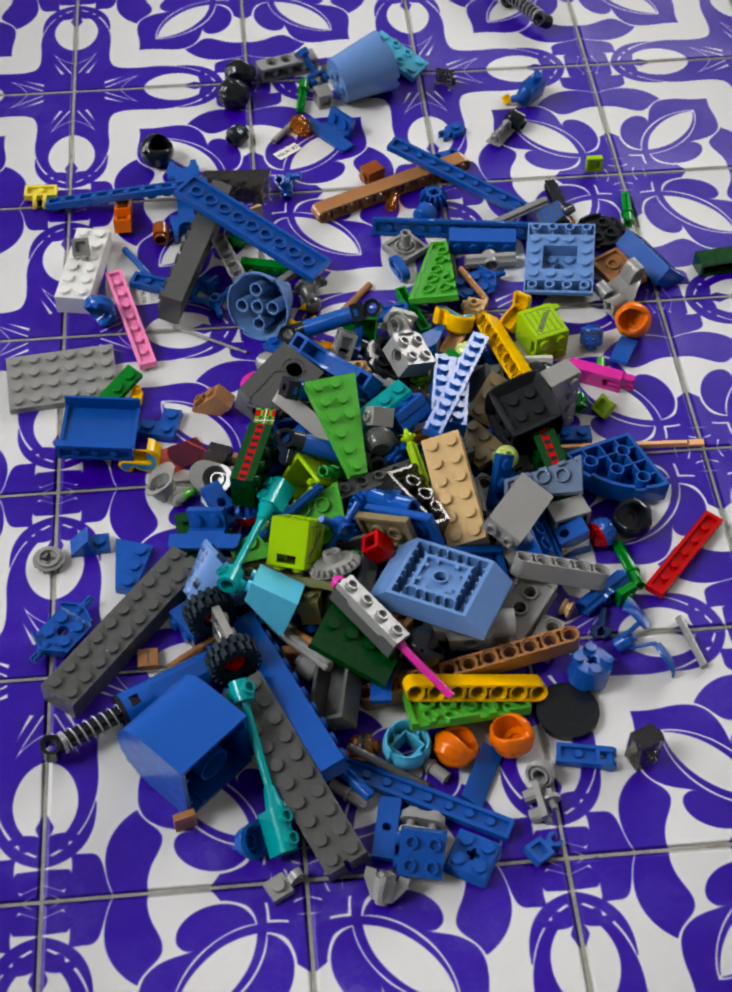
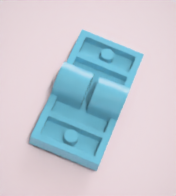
[379,30,429,82]

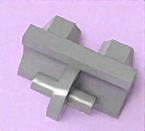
[522,780,561,825]

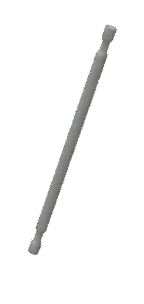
[172,325,248,354]

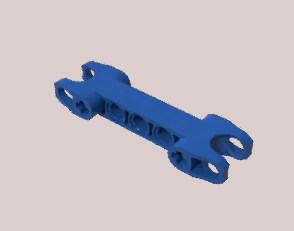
[167,160,200,243]

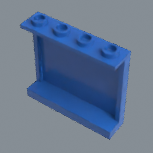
[55,395,141,461]

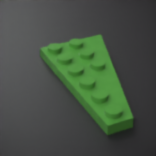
[408,240,459,305]
[303,372,368,480]
[231,481,345,565]
[402,690,532,732]

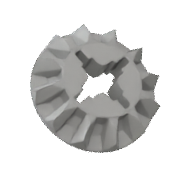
[33,546,65,574]

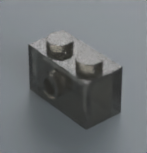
[624,723,665,772]

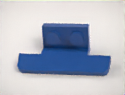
[304,106,356,153]
[168,507,243,551]

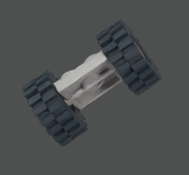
[182,586,262,686]

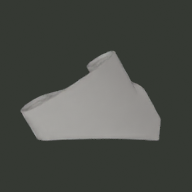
[593,257,645,320]

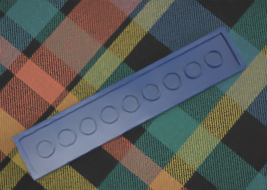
[173,174,332,283]

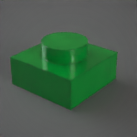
[614,581,637,607]

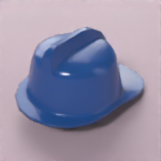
[232,818,269,861]

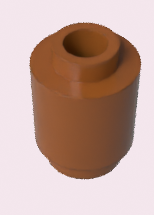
[153,221,169,245]

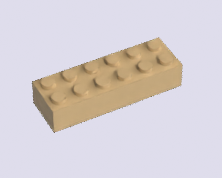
[421,429,491,546]

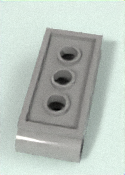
[493,577,558,657]

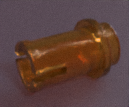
[385,192,400,212]

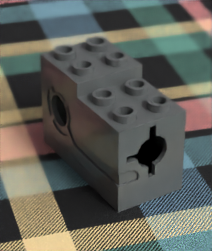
[234,342,324,421]

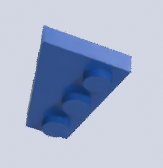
[115,538,154,595]

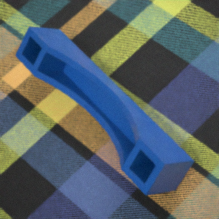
[288,331,383,399]

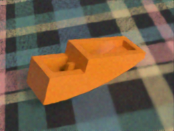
[114,200,133,233]

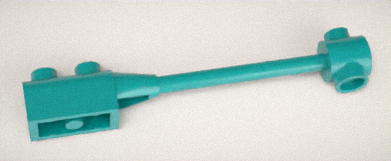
[216,476,295,595]
[226,677,299,859]

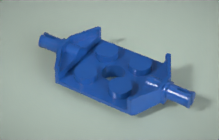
[455,265,506,304]
[29,595,95,664]

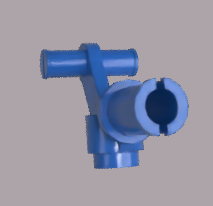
[274,172,302,198]

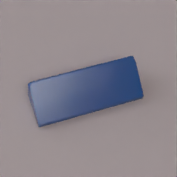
[461,742,502,807]

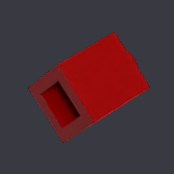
[362,529,394,564]

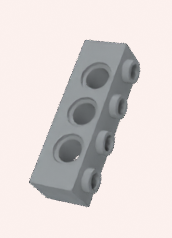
[256,48,318,83]

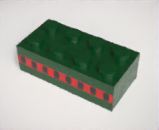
[230,422,277,508]
[527,427,579,502]

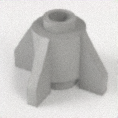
[364,866,411,907]

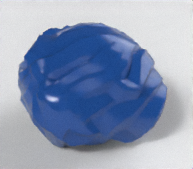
[84,295,116,327]

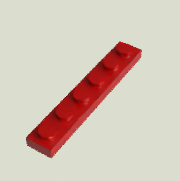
[645,510,723,599]

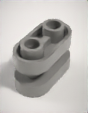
[398,806,446,831]

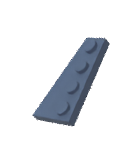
[504,455,584,496]

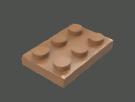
[594,247,648,284]

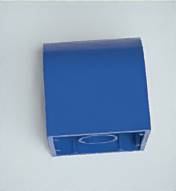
[117,674,252,813]

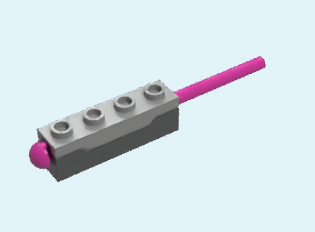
[329,574,455,700]

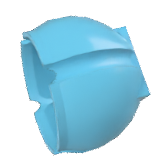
[382,719,432,772]

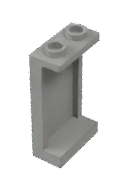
[481,472,554,551]

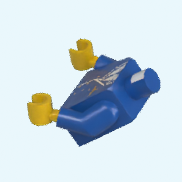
[501,71,547,109]

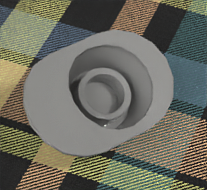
[189,460,232,491]
[145,462,176,503]

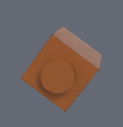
[359,159,385,184]

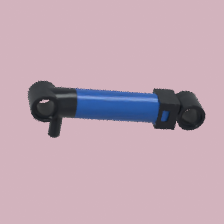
[279,299,384,343]
[274,427,388,473]

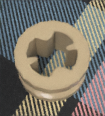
[558,598,576,619]

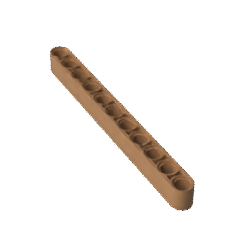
[311,152,471,223]
[360,626,580,711]

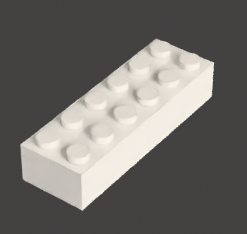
[54,228,112,314]

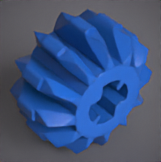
[420,185,447,210]

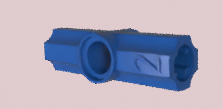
[366,488,420,511]
[576,570,630,616]

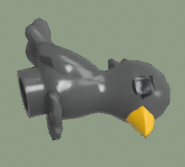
[293,276,327,314]

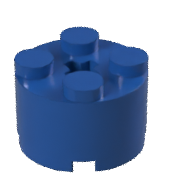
[567,642,614,693]

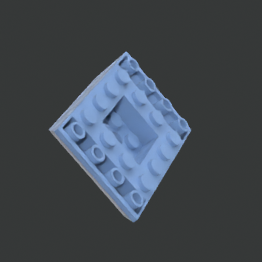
[523,223,595,296]
[370,538,513,641]

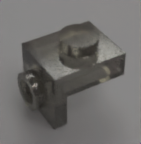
[435,68,457,91]

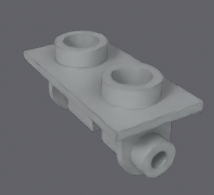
[486,119,515,147]

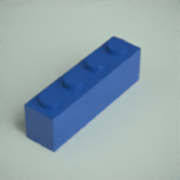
[448,227,516,254]

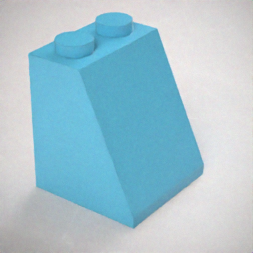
[244,564,305,637]

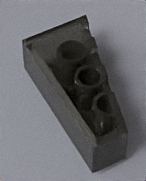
[202,169,272,205]
[380,463,450,536]

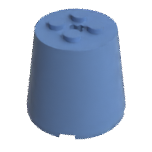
[327,31,400,103]

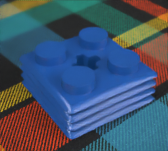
[443,829,502,888]

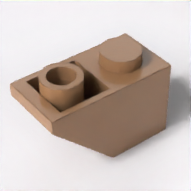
[192,383,235,416]

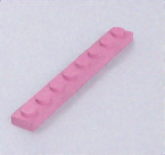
[105,269,157,370]

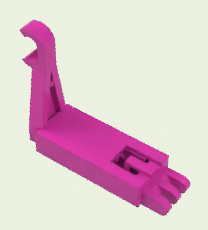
[568,357,635,393]

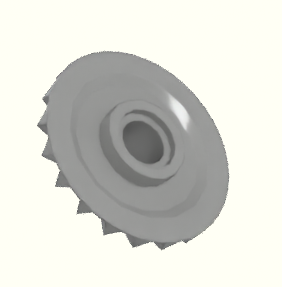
[309,547,361,580]

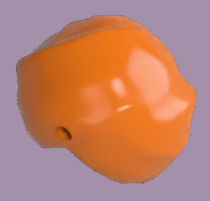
[614,301,652,338]
[489,713,534,759]
[432,725,479,769]

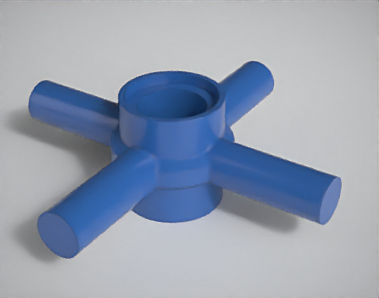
[318,501,362,551]

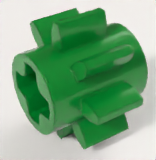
[575,391,589,413]

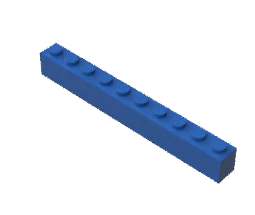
[231,610,349,783]

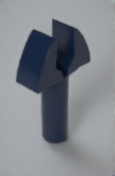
[590,607,613,643]

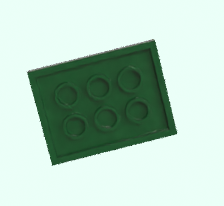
[308,602,402,689]

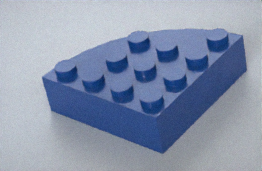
[566,432,670,503]

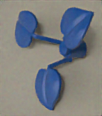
[612,598,675,678]

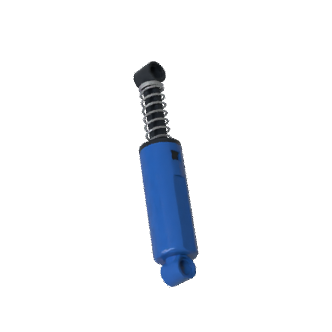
[39,651,221,763]

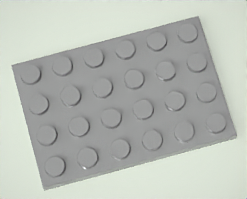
[6,344,117,415]

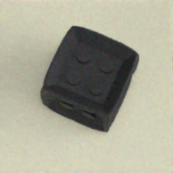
[485,370,564,455]

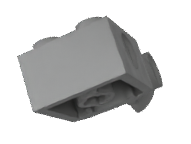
[382,311,436,378]

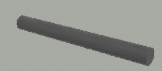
[347,743,429,786]

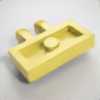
[24,184,58,210]

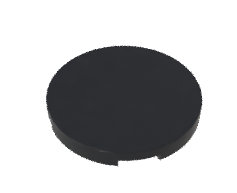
[578,213,625,251]
[364,338,411,383]
[535,683,600,741]

